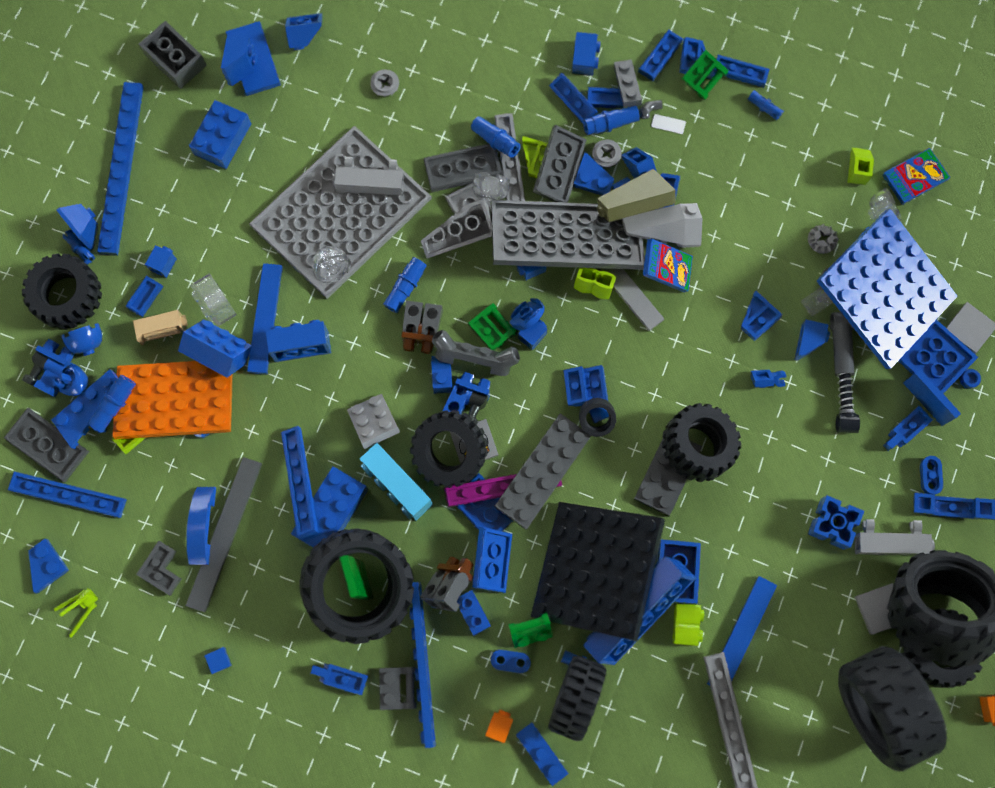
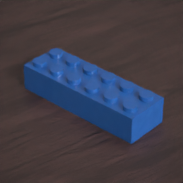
[583,557,696,665]

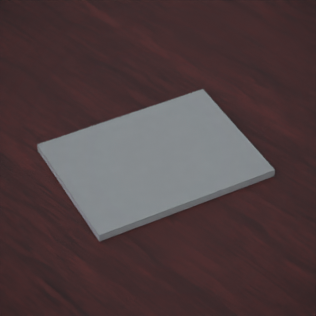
[249,126,432,299]

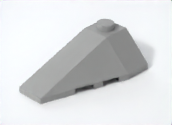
[421,199,492,258]
[621,203,702,248]

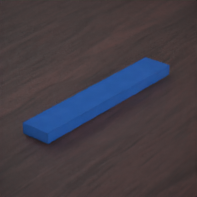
[247,263,283,375]
[281,426,318,539]
[8,472,126,518]
[707,576,777,685]

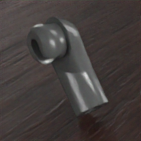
[639,100,663,119]

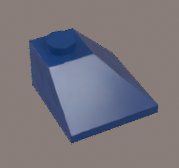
[285,13,323,50]
[56,204,98,250]

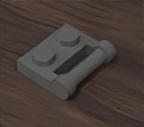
[379,667,417,710]

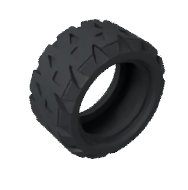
[299,528,414,644]
[887,550,995,667]
[838,646,947,772]

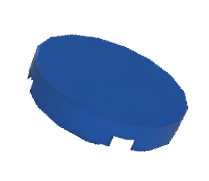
[510,298,545,331]

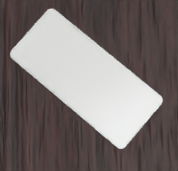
[651,114,686,134]

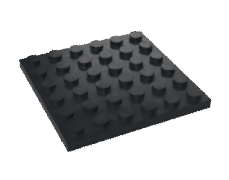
[530,502,665,641]

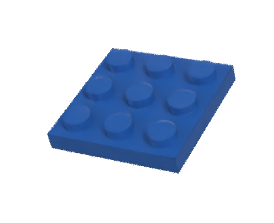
[898,319,978,393]

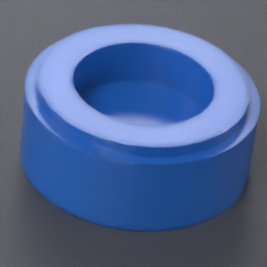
[960,369,981,389]

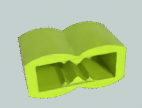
[574,268,616,299]
[672,603,704,646]

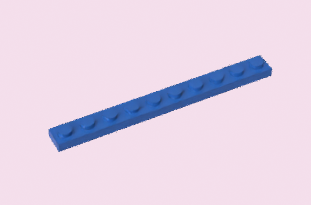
[97,82,144,256]

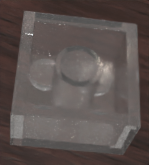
[190,273,237,326]

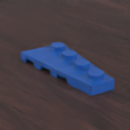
[52,369,118,449]

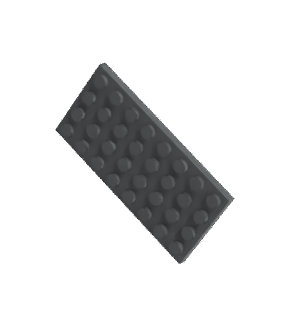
[491,200,645,270]

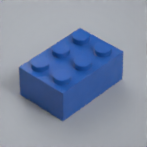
[189,100,252,169]
[178,319,252,378]
[266,320,332,362]
[657,539,701,605]

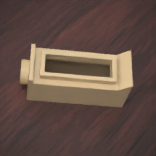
[133,310,188,346]

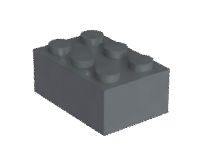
[139,21,207,89]

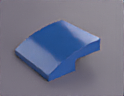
[563,365,609,406]

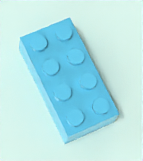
[360,443,433,521]

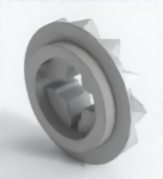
[370,69,399,97]
[592,139,622,168]
[808,224,839,253]

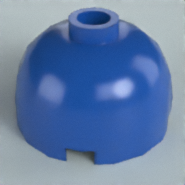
[61,323,103,356]

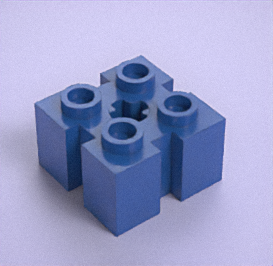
[808,495,864,550]

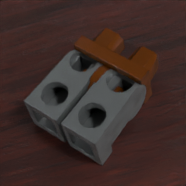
[401,301,443,355]
[420,557,474,612]

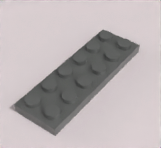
[494,413,591,530]

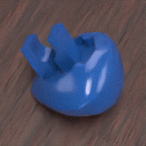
[52,364,89,396]

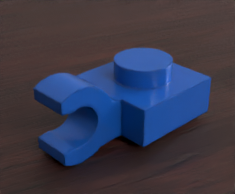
[750,370,786,388]

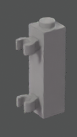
[332,157,404,196]
[855,519,935,556]

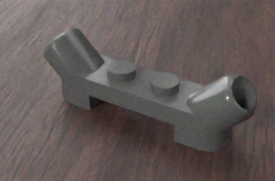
[432,330,520,376]

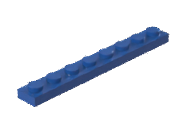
[410,582,436,748]

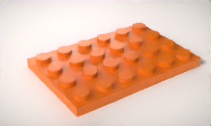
[112,361,233,439]

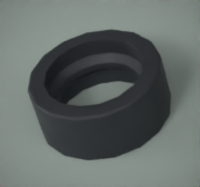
[579,398,616,437]

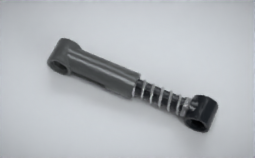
[830,312,860,433]

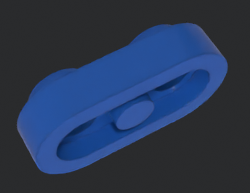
[920,456,943,495]
[491,650,531,673]

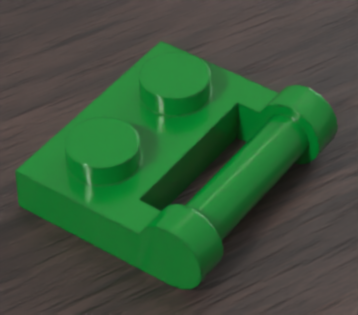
[681,50,729,100]
[468,303,518,351]
[508,613,553,648]

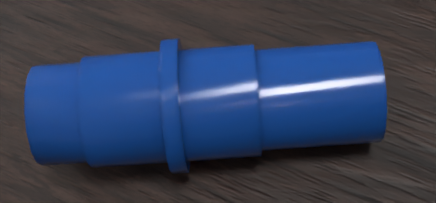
[583,106,640,135]
[471,116,521,158]
[383,257,427,313]
[88,375,136,433]

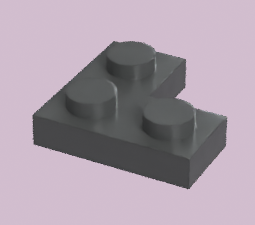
[136,541,182,596]

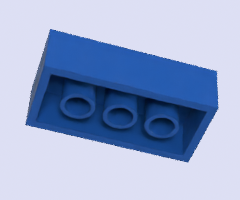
[291,466,369,547]

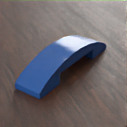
[187,487,216,565]
[913,493,995,520]

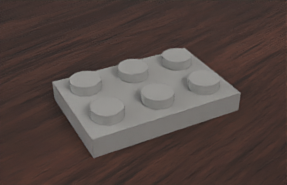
[347,393,400,449]

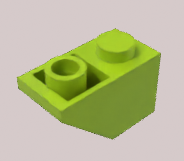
[847,147,874,185]

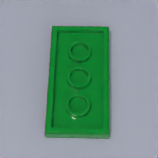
[340,555,374,600]

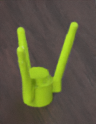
[54,588,98,638]

